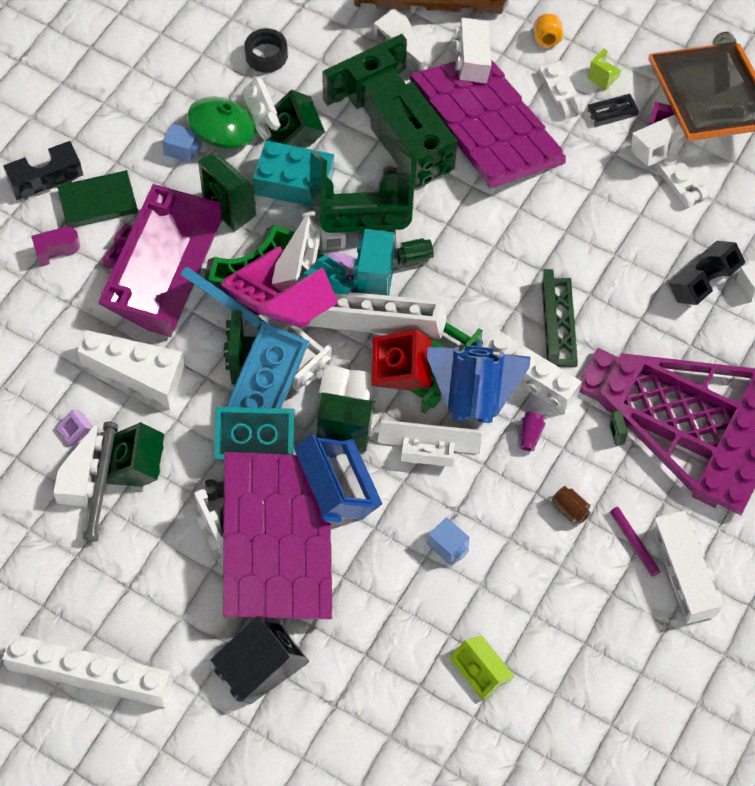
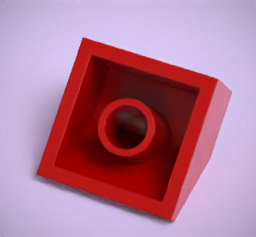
[371,329,432,390]

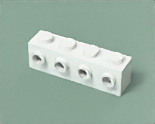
[484,330,582,414]
[651,511,723,624]

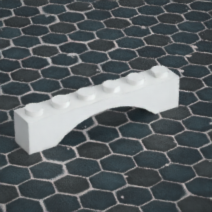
[631,84,755,166]

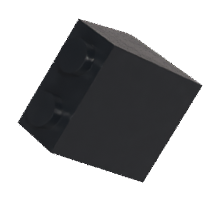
[210,616,310,703]

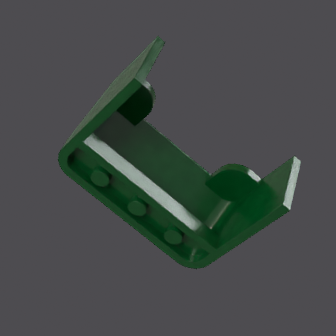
[309,149,416,233]

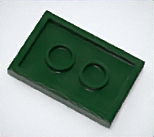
[57,170,138,227]

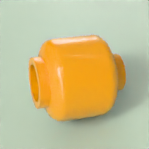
[533,13,563,48]

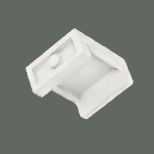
[273,321,332,391]

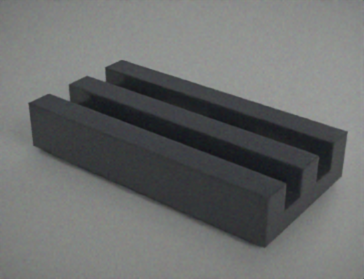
[587,93,639,127]

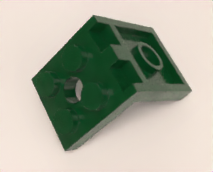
[224,311,256,385]

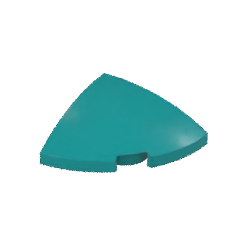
[300,255,353,294]

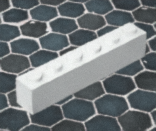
[306,292,447,339]
[2,634,173,708]

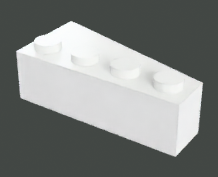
[78,330,185,409]

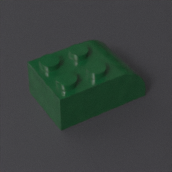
[198,153,256,232]

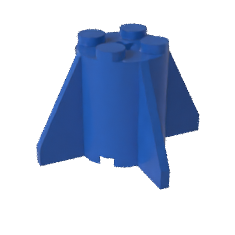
[427,340,531,423]

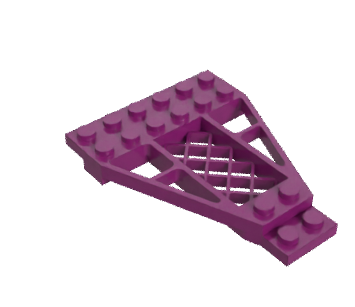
[579,348,755,516]

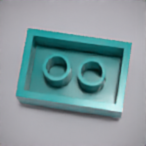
[253,140,335,207]
[353,229,395,296]
[214,407,295,459]

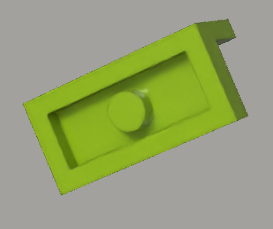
[449,636,515,700]

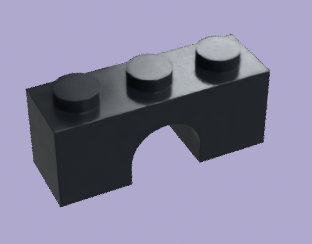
[3,141,83,200]
[668,241,746,305]

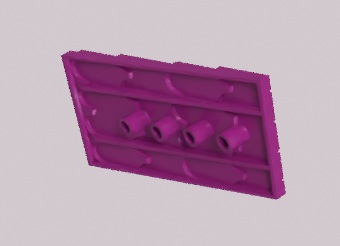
[410,59,566,189]
[223,452,332,619]

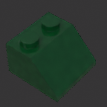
[267,89,325,148]
[316,392,376,451]
[106,422,164,487]

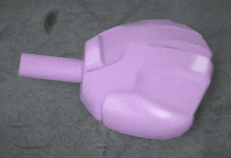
[326,252,357,292]

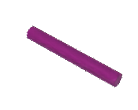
[610,507,661,577]

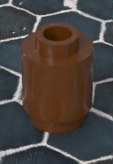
[552,486,591,524]

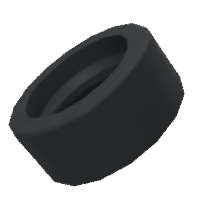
[244,28,288,73]

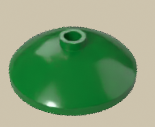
[187,96,256,149]

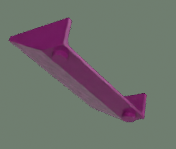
[98,184,223,337]

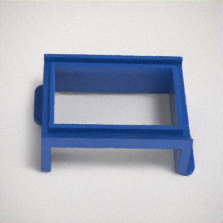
[294,434,383,523]

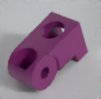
[31,226,80,267]

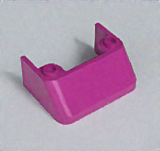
[221,246,338,328]

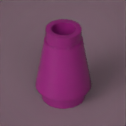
[520,412,546,452]

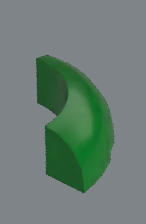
[205,225,295,283]

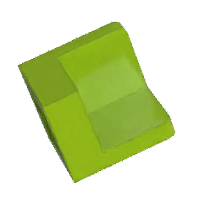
[588,48,621,90]

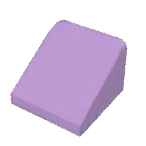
[55,410,93,446]

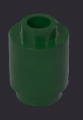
[397,238,434,266]

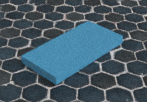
[181,267,267,329]
[226,321,310,408]

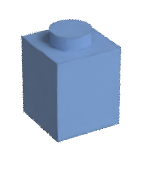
[163,123,201,163]
[427,517,470,565]

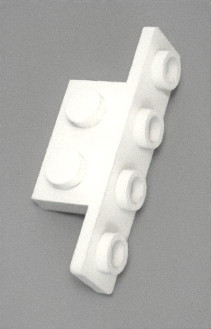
[378,420,482,467]

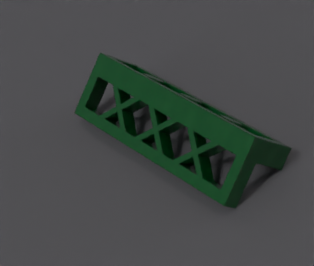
[541,269,578,367]

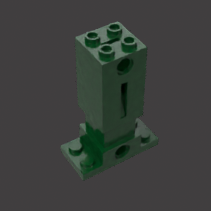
[322,34,457,188]

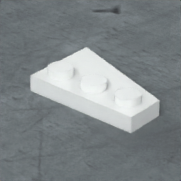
[194,489,223,571]

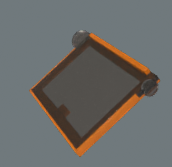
[648,32,755,141]

